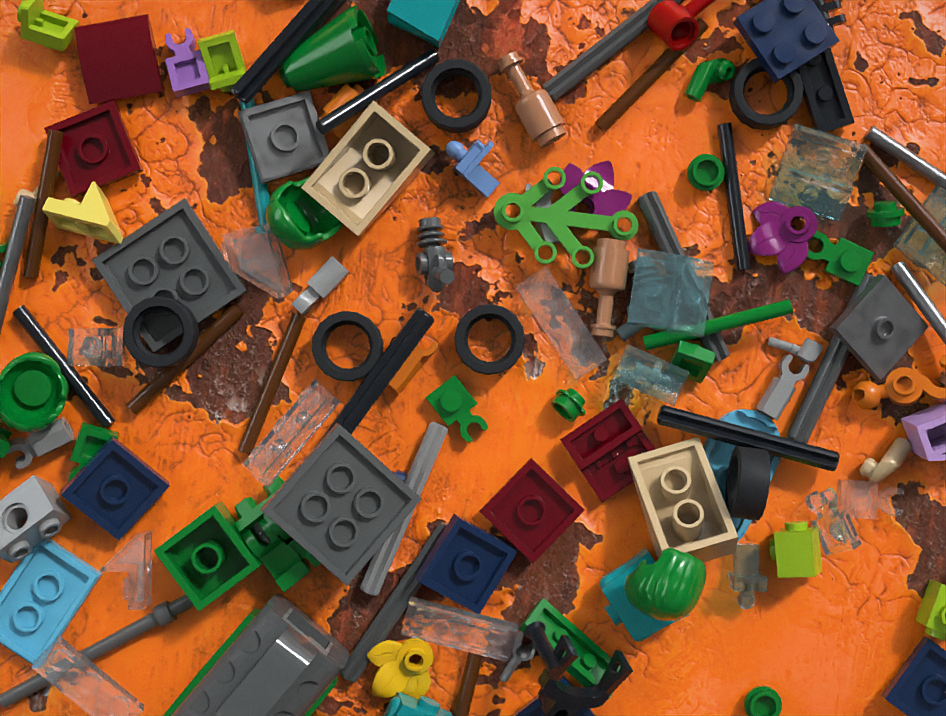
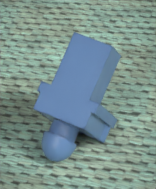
[446,140,500,198]

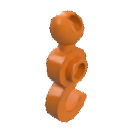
[852,355,946,409]

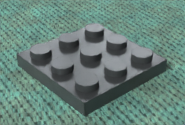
[92,198,248,353]
[260,423,422,585]

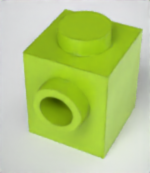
[769,521,822,578]
[915,579,946,641]

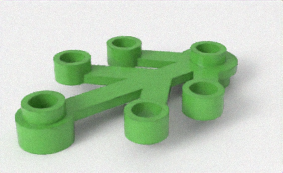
[494,167,639,269]

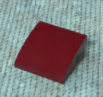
[74,14,164,104]
[560,398,655,503]

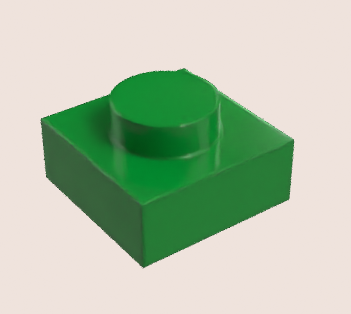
[667,340,716,384]

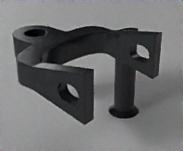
[524,621,633,716]

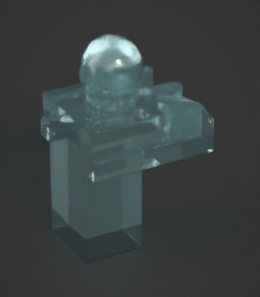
[727,543,768,609]

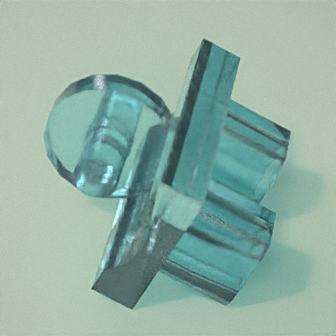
[612,344,689,406]

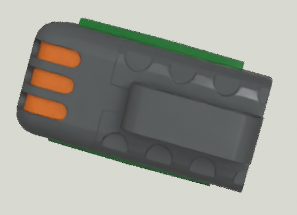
[163,593,350,716]

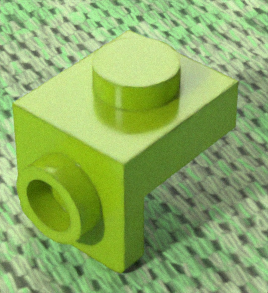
[17,0,79,52]
[198,30,247,92]

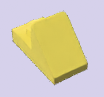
[42,181,123,244]

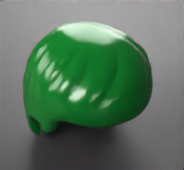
[265,177,344,250]
[0,352,69,433]
[624,548,706,621]

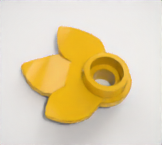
[367,638,434,699]

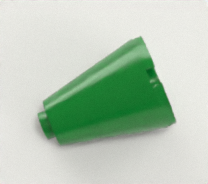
[279,5,387,92]

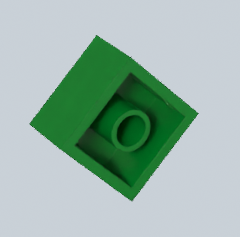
[154,502,263,611]

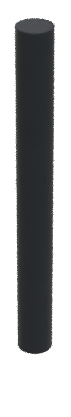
[316,49,439,135]
[717,123,751,271]
[12,305,116,429]

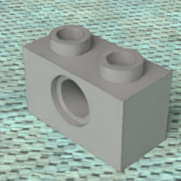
[0,475,72,563]

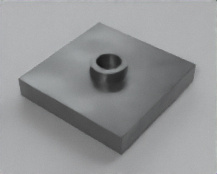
[238,91,330,184]
[830,274,929,380]

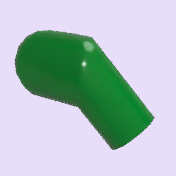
[684,58,736,102]

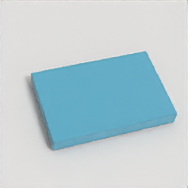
[0,538,103,669]

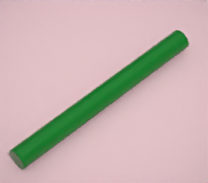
[643,299,793,351]

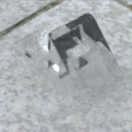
[68,328,128,367]
[99,531,152,610]

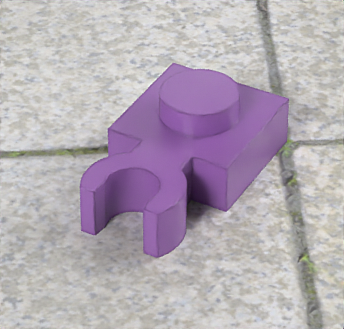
[165,28,211,98]

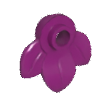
[559,161,632,216]
[748,201,818,274]

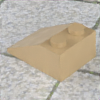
[301,100,435,237]
[628,437,738,562]

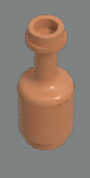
[497,51,566,148]
[589,238,630,337]

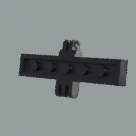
[797,0,855,136]

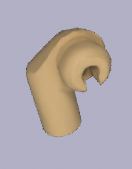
[860,437,912,483]

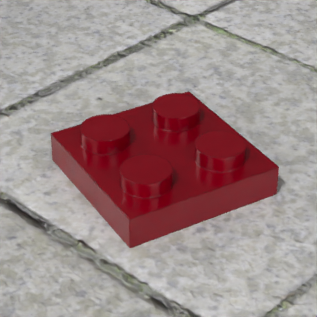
[44,100,144,198]
[479,458,585,563]

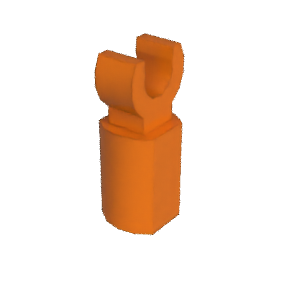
[388,341,439,394]

